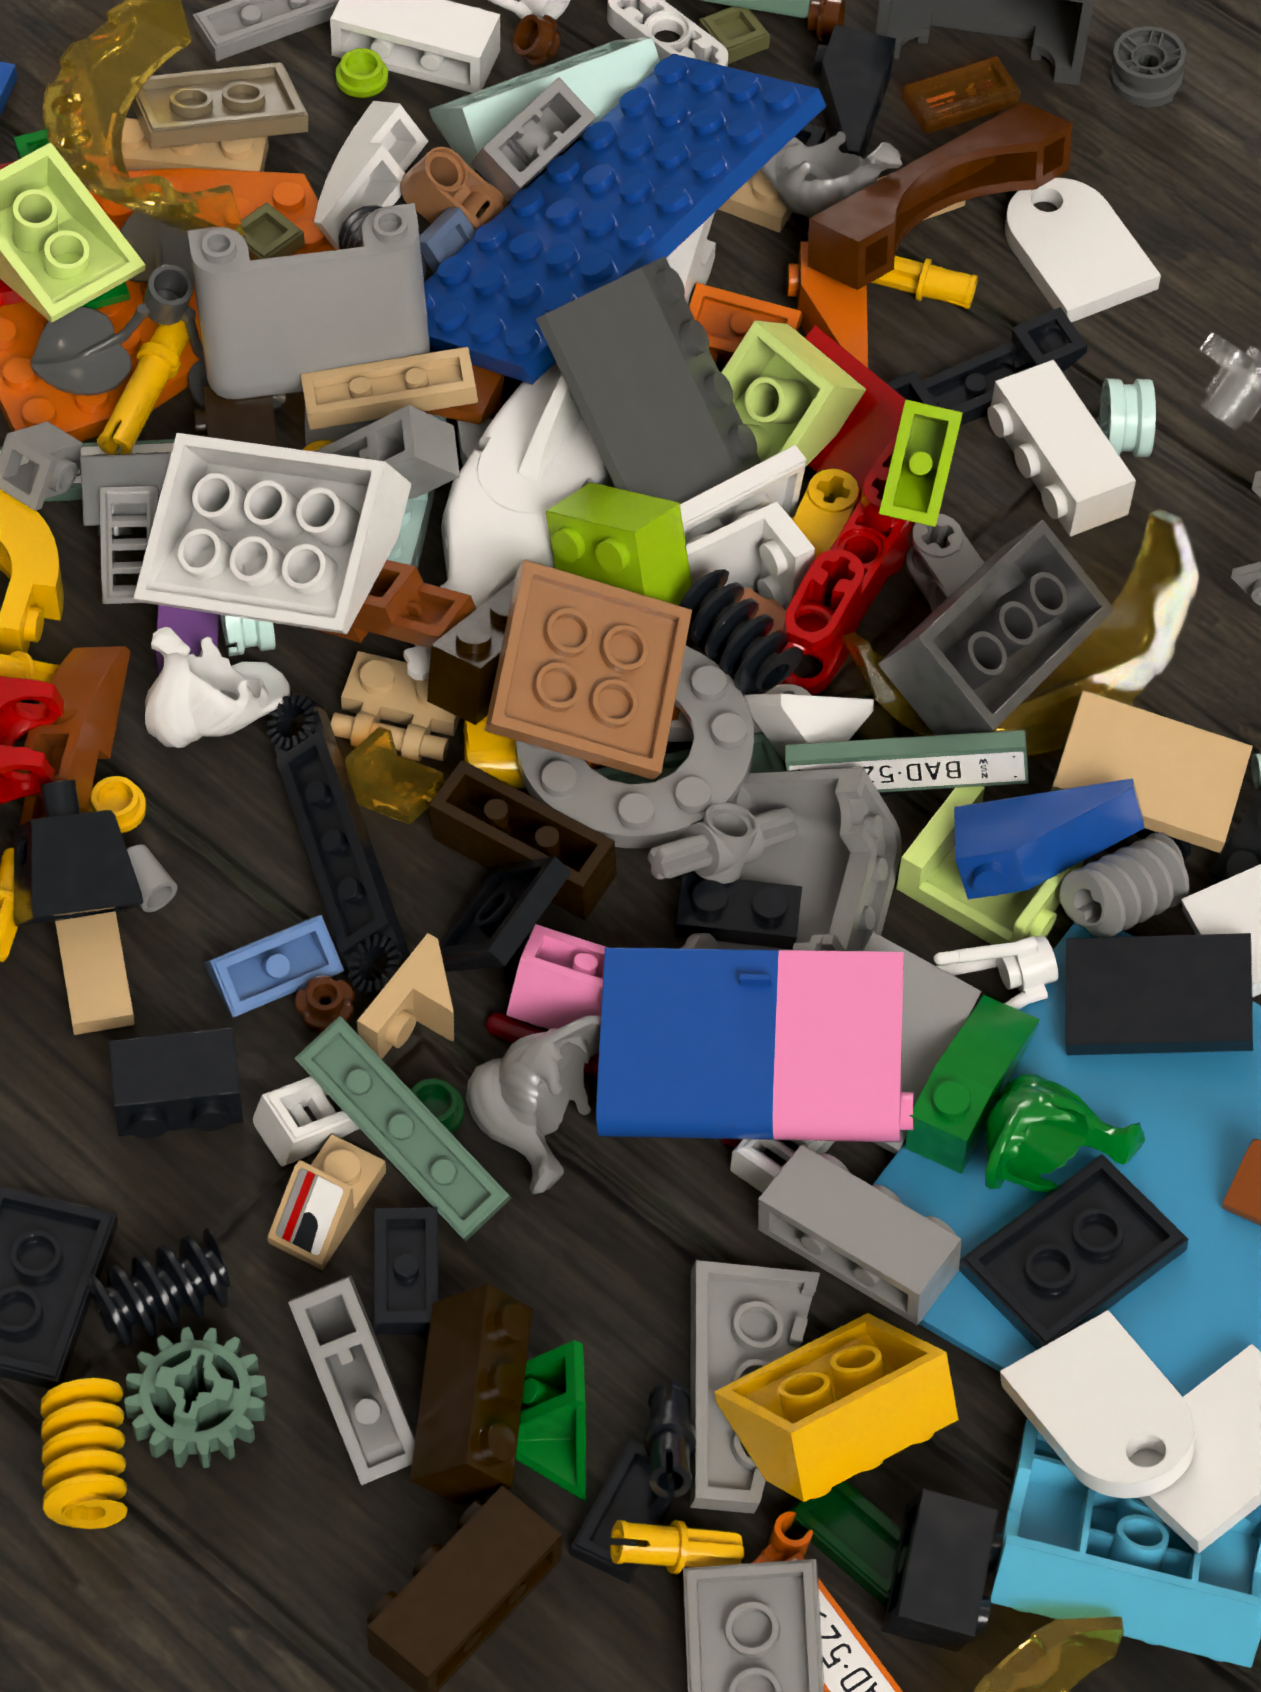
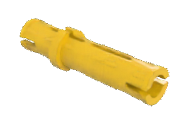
[97,319,197,454]

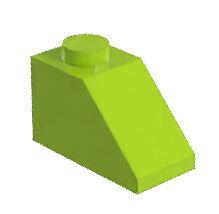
[879,400,963,527]

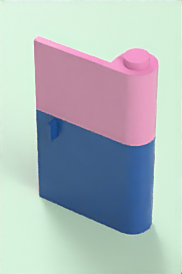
[596,948,914,1142]

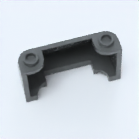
[876,0,1094,86]

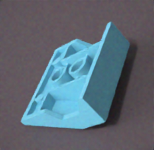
[990,1419,1261,1668]

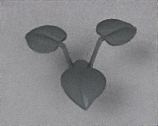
[30,189,286,411]

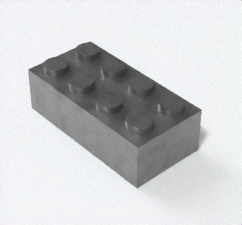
[878,520,1115,735]

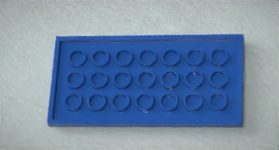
[424,53,826,385]

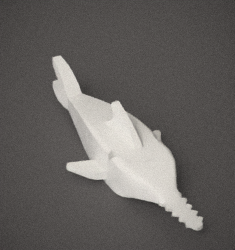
[403,212,716,681]

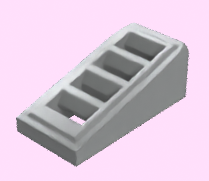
[100,486,159,604]

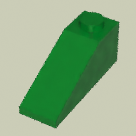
[905,995,1040,1174]

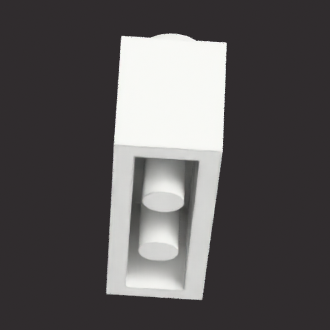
[330,0,500,93]
[988,360,1136,537]

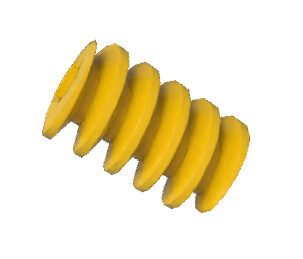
[40,1378,128,1529]

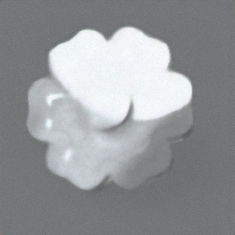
[1199,332,1261,431]

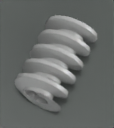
[1059,832,1189,938]

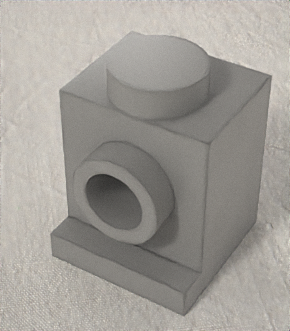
[0,422,83,511]

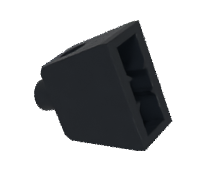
[14,780,143,926]

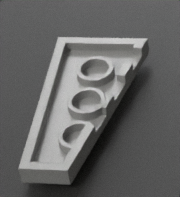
[690,1260,820,1514]

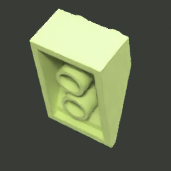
[0,142,146,323]
[721,320,866,467]

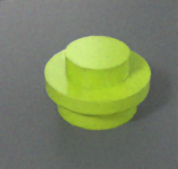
[336,48,388,98]

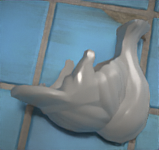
[760,131,903,218]
[466,1015,601,1195]

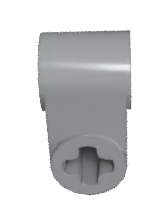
[905,514,985,612]

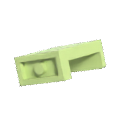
[896,786,1083,945]

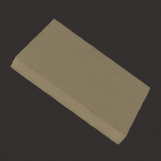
[127,62,308,149]

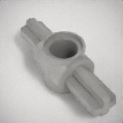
[647,802,798,884]

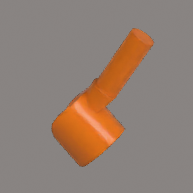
[752,1511,813,1563]

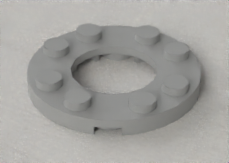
[515,646,754,848]

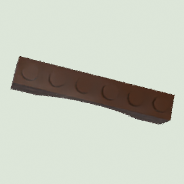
[808,102,1073,290]

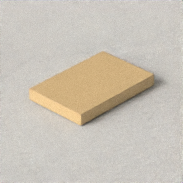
[1050,690,1253,853]

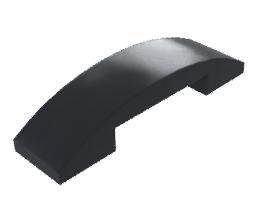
[887,307,1087,426]

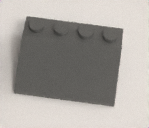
[536,256,761,504]

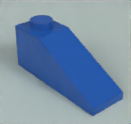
[954,778,1144,900]

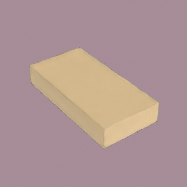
[55,911,135,1035]

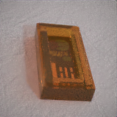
[902,56,1021,134]

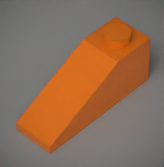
[787,242,868,368]

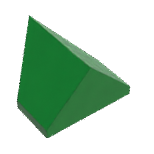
[516,1340,586,1502]

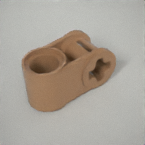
[400,147,508,231]

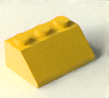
[714,1313,959,1502]

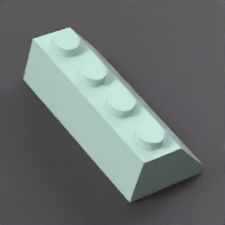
[429,37,660,170]

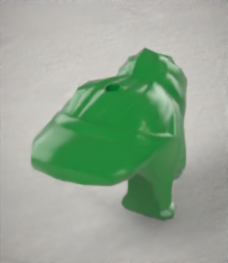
[985,1075,1145,1193]

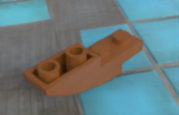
[313,560,476,649]
[18,646,131,825]

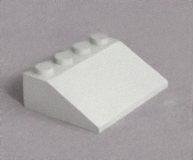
[133,433,412,634]

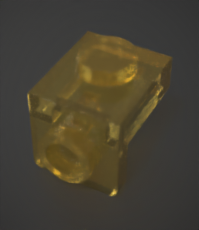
[345,727,445,825]

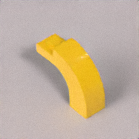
[0,489,64,655]

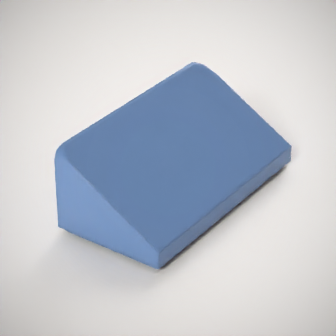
[204,915,344,1018]

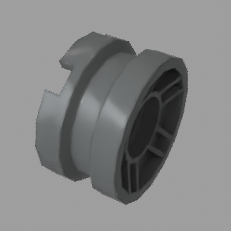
[1110,26,1187,107]

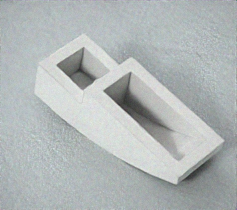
[314,101,428,250]

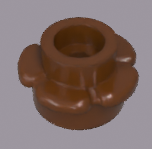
[808,0,845,43]
[513,14,560,66]
[295,975,355,1033]

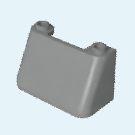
[187,203,430,400]
[680,767,902,951]

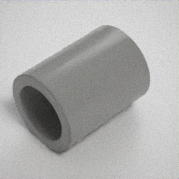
[127,844,178,912]

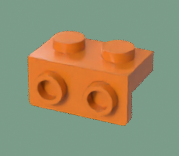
[689,282,803,364]

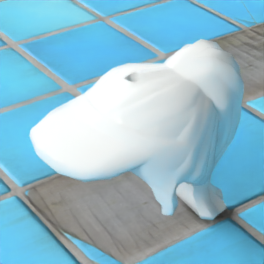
[145,627,291,748]

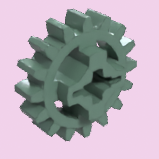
[124,1327,267,1468]

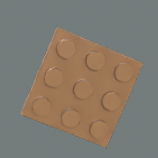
[484,560,692,780]

